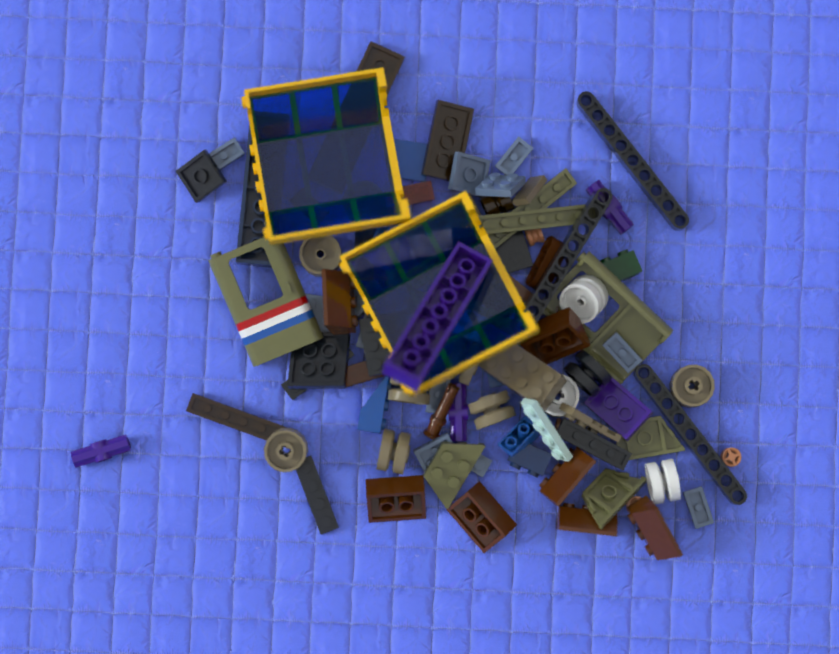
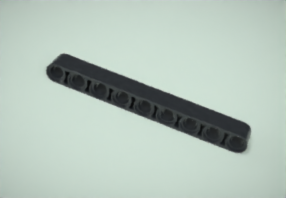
[576,91,689,231]
[511,188,612,335]
[634,364,747,505]

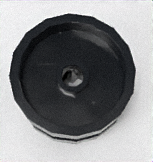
[563,350,612,398]

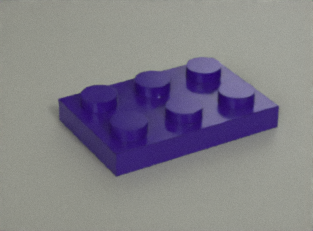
[584,377,653,441]

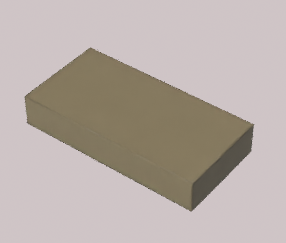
[512,175,547,206]

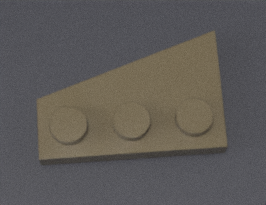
[559,402,621,442]

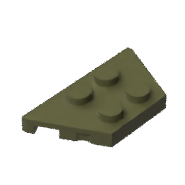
[616,416,685,460]
[423,442,485,509]
[582,468,647,530]

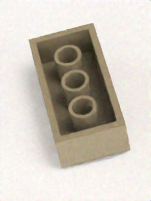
[478,334,567,412]

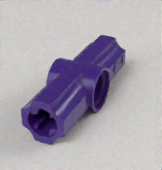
[586,180,634,235]
[449,383,468,441]
[71,435,131,468]

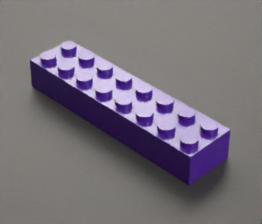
[382,241,493,392]

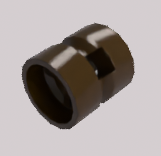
[479,196,514,215]

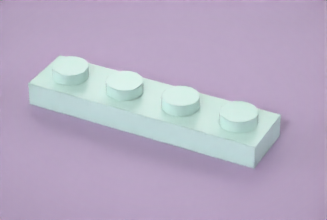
[520,398,573,462]

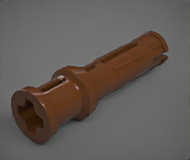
[423,383,460,439]

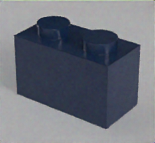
[507,445,552,478]

